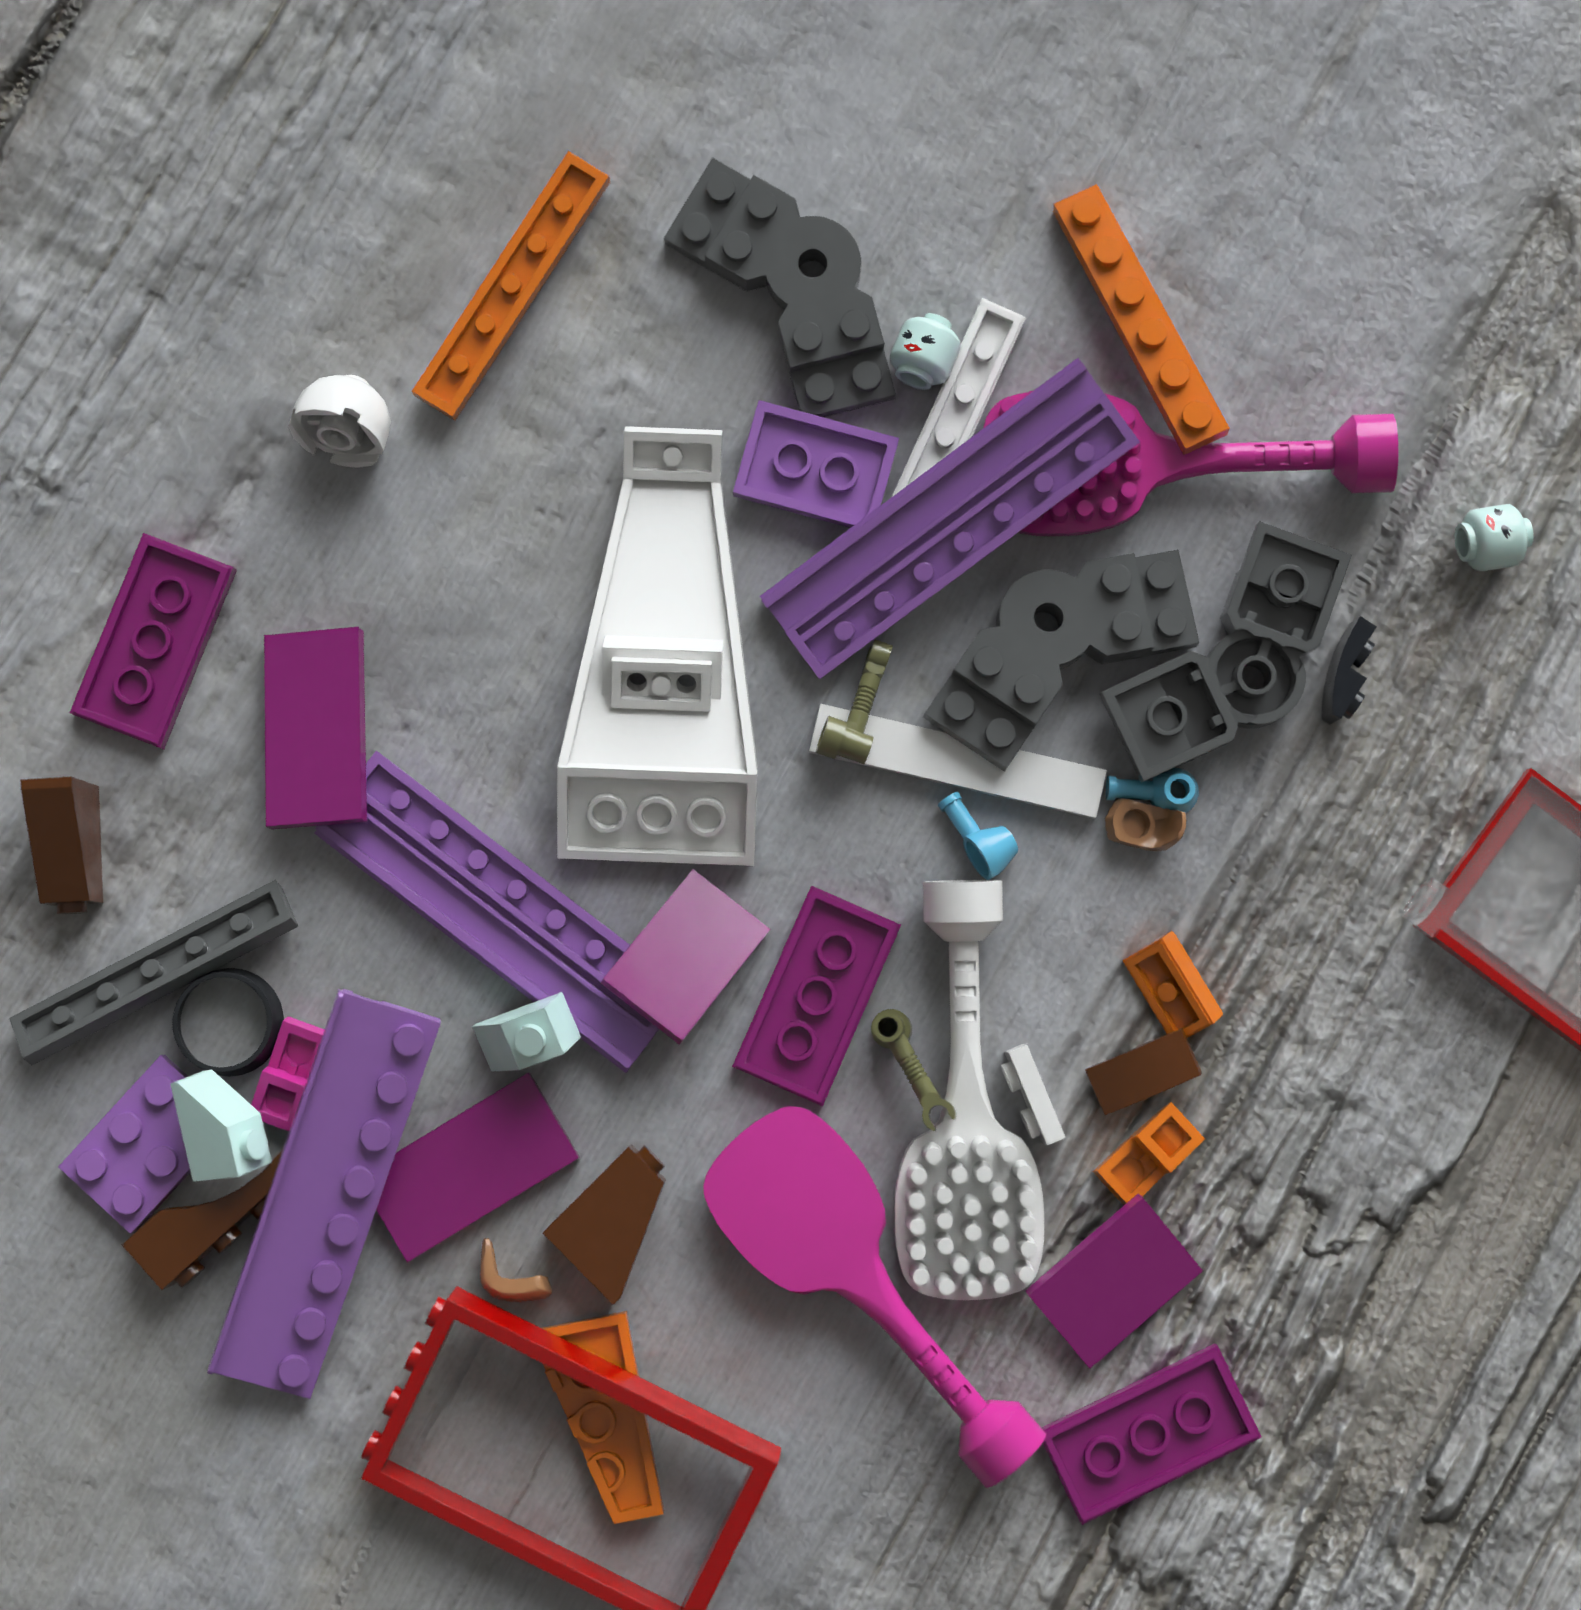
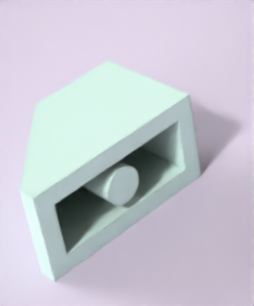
[472,992,581,1072]
[170,1070,272,1182]

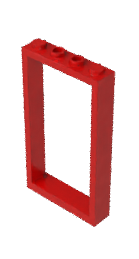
[361,1286,782,1610]

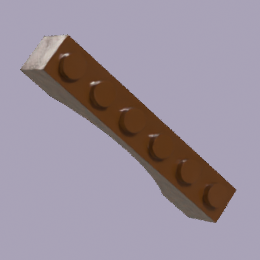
[122,1147,284,1290]

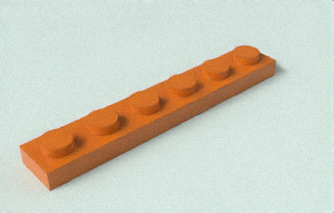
[412,151,610,421]
[1053,184,1230,455]

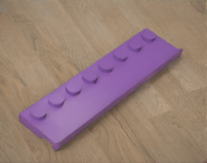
[760,358,1140,679]
[314,751,659,1073]
[207,989,441,1399]

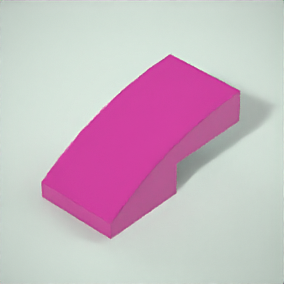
[251,1016,324,1131]

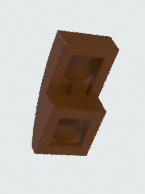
[1085,1028,1202,1115]

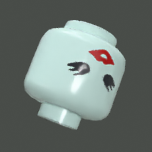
[890,313,961,390]
[1454,504,1534,571]

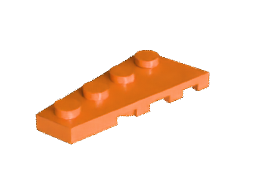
[542,1311,664,1524]

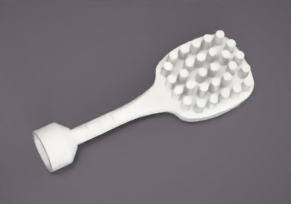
[894,880,1044,1300]

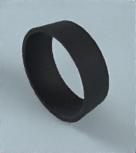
[172,968,284,1077]

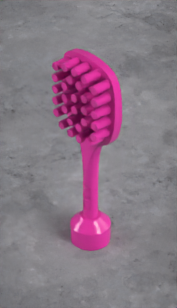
[984,391,1398,536]
[704,1106,1046,1488]

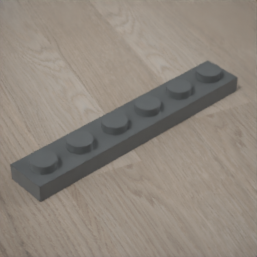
[9,880,298,1065]

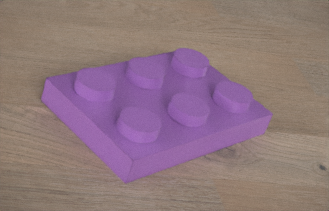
[733,400,899,528]
[58,1055,191,1234]

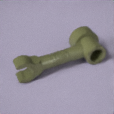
[816,639,893,764]
[871,1009,956,1131]

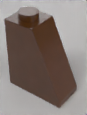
[21,777,103,914]
[543,1144,666,1305]

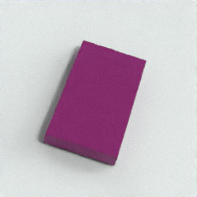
[69,533,237,750]
[264,627,367,830]
[732,886,901,1107]
[376,1072,580,1262]
[1041,1343,1262,1525]

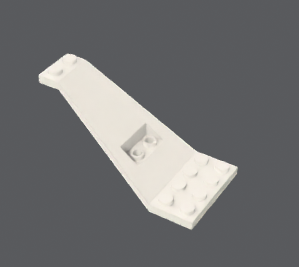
[557,427,758,866]

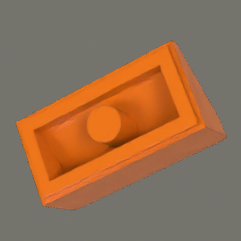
[1122,931,1223,1038]

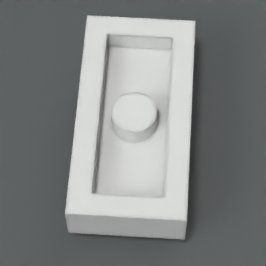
[1001,1044,1066,1146]

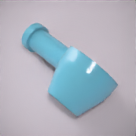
[1106,768,1199,814]
[938,792,1018,880]

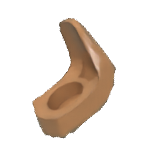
[1105,799,1187,851]
[480,1238,552,1303]

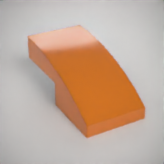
[1092,1102,1205,1205]

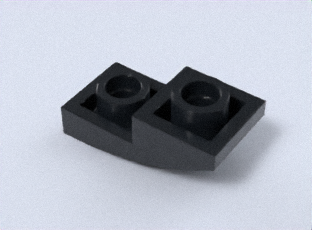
[1322,616,1377,725]

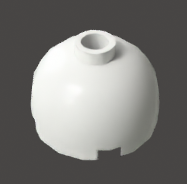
[288,375,391,468]

